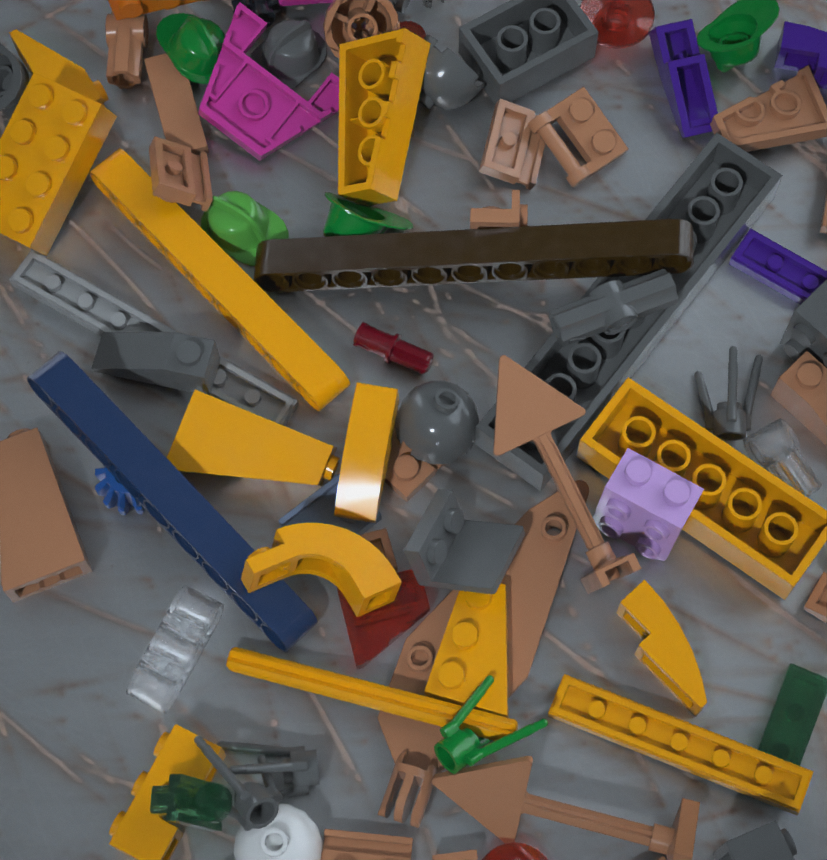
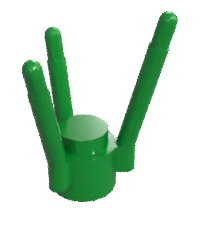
[434,675,548,774]

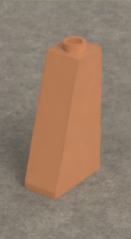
[0,427,93,603]

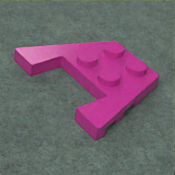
[198,2,339,161]

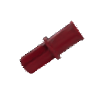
[353,322,434,374]

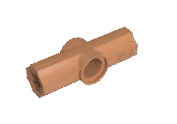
[105,11,149,89]

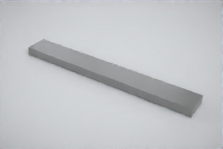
[9,249,299,426]

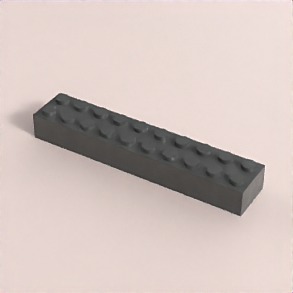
[475,133,783,491]

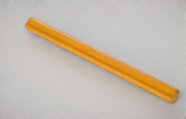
[226,647,518,741]

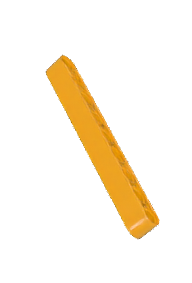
[89,148,350,412]

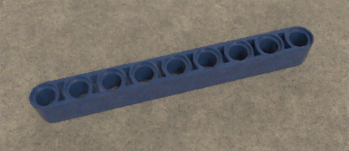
[27,351,318,652]

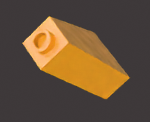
[166,390,340,486]

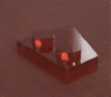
[337,569,430,670]

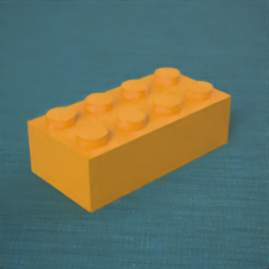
[0,72,117,256]

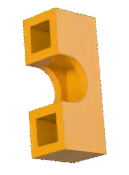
[109,724,226,860]

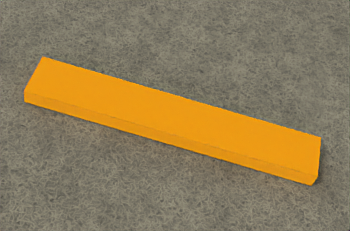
[548,674,814,816]

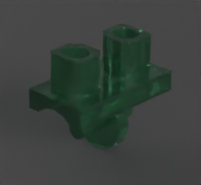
[150,774,233,832]

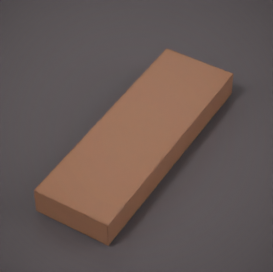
[144,53,209,155]

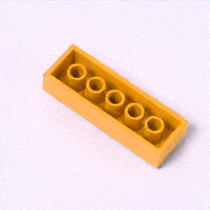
[576,377,827,600]

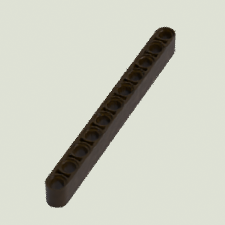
[253,219,694,293]

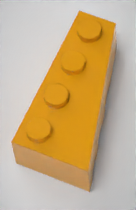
[338,28,431,206]

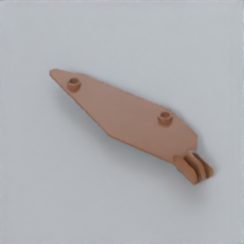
[377,480,589,828]

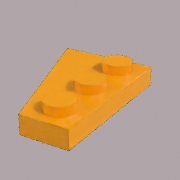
[424,583,509,718]

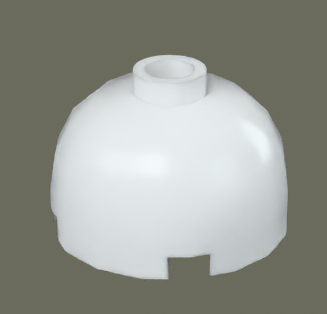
[234,804,322,860]

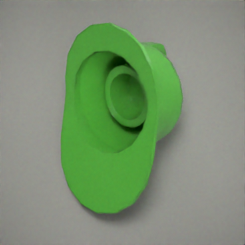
[201,191,289,266]

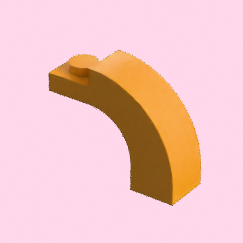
[241,523,402,617]

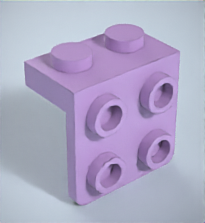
[593,448,704,561]

